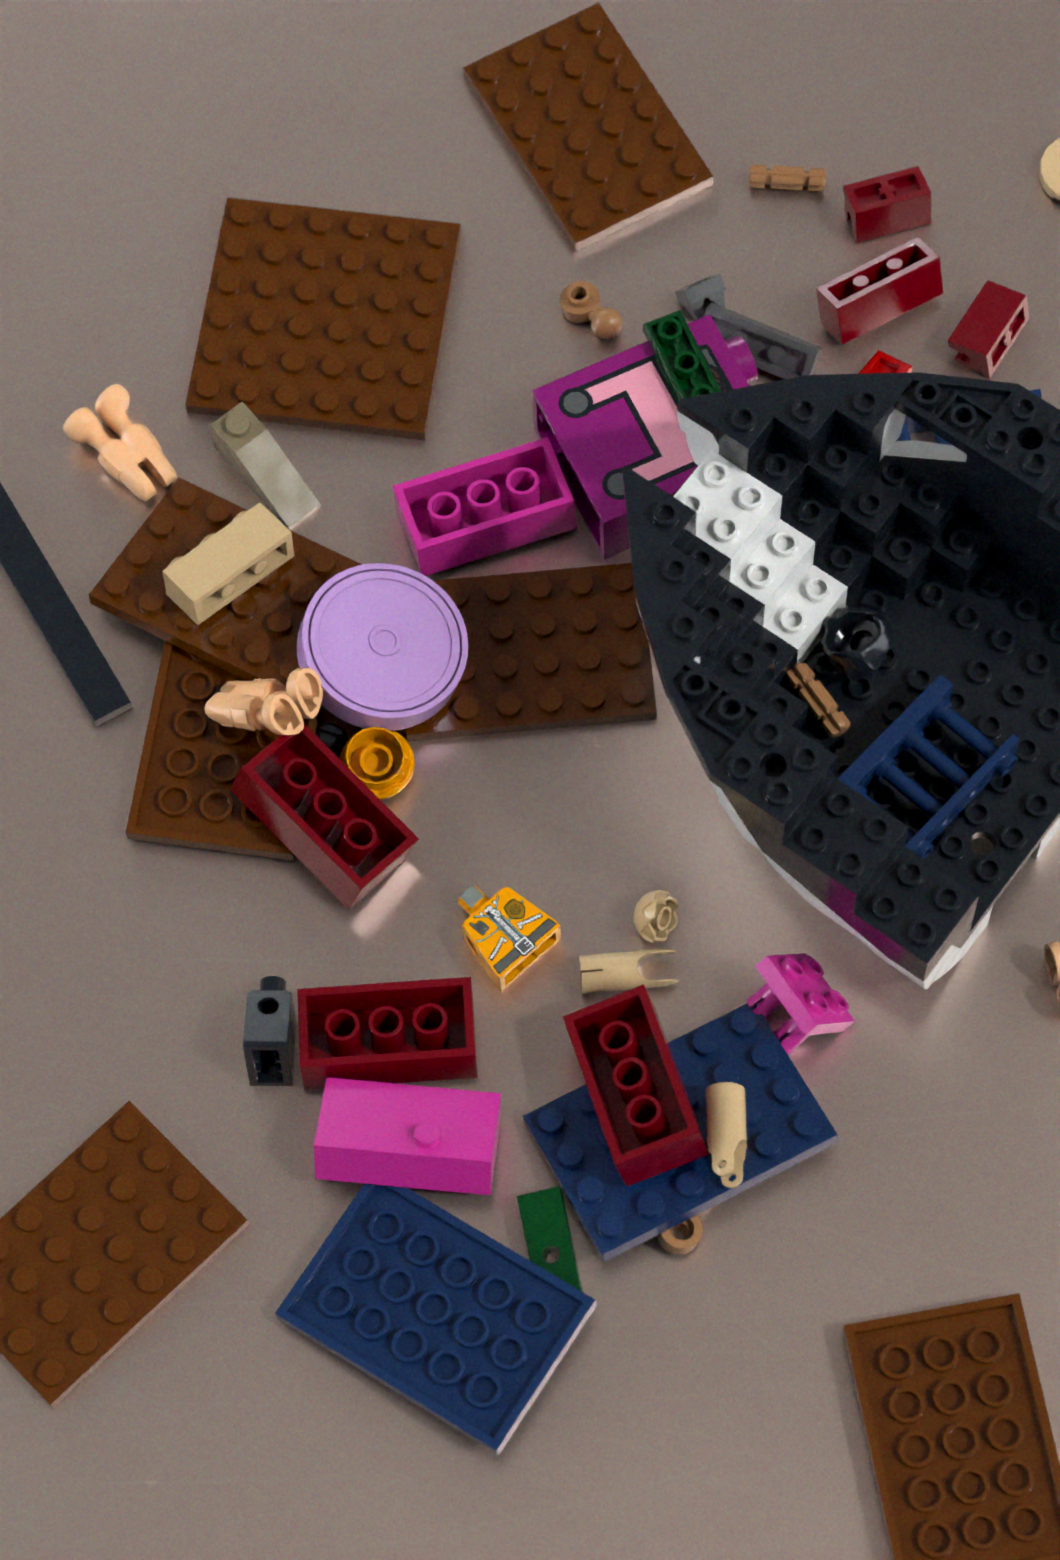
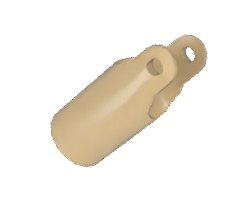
[579,948,679,994]
[706,1082,747,1188]

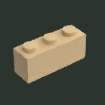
[162,502,294,625]

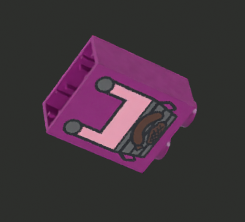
[532,314,758,560]

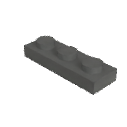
[704,303,822,379]

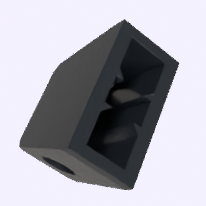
[243,976,296,1086]

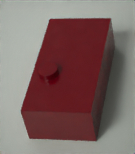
[230,724,419,909]
[297,977,478,1090]
[563,984,709,1187]

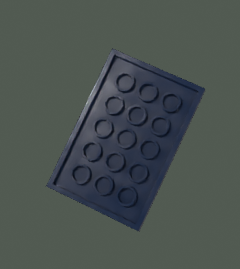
[523,1003,839,1262]
[275,1184,597,1455]

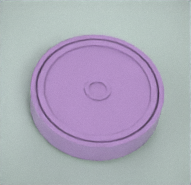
[297,563,468,731]

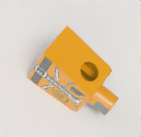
[457,885,561,992]

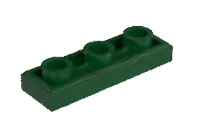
[643,310,721,401]
[517,1186,583,1292]

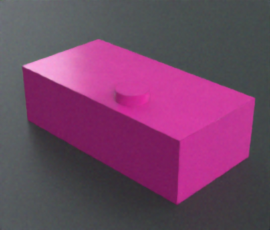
[392,437,577,576]
[314,1077,501,1195]

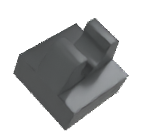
[675,274,726,320]

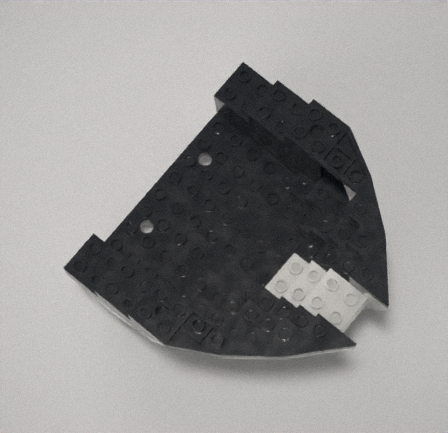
[623,372,1060,989]

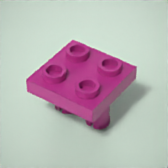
[747,953,855,1054]

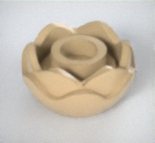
[633,890,679,943]

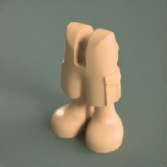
[63,384,177,502]
[204,668,323,735]

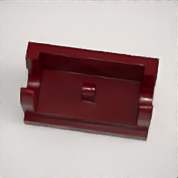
[843,166,932,243]
[948,280,1030,379]

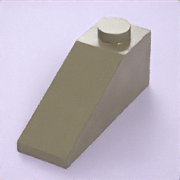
[210,402,321,530]

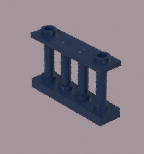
[838,674,1020,859]

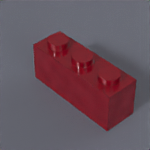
[816,236,944,345]

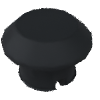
[316,723,349,758]

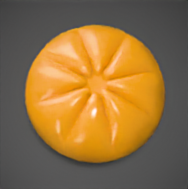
[339,727,415,800]

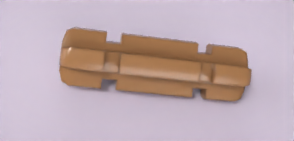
[749,164,826,191]
[786,663,850,738]

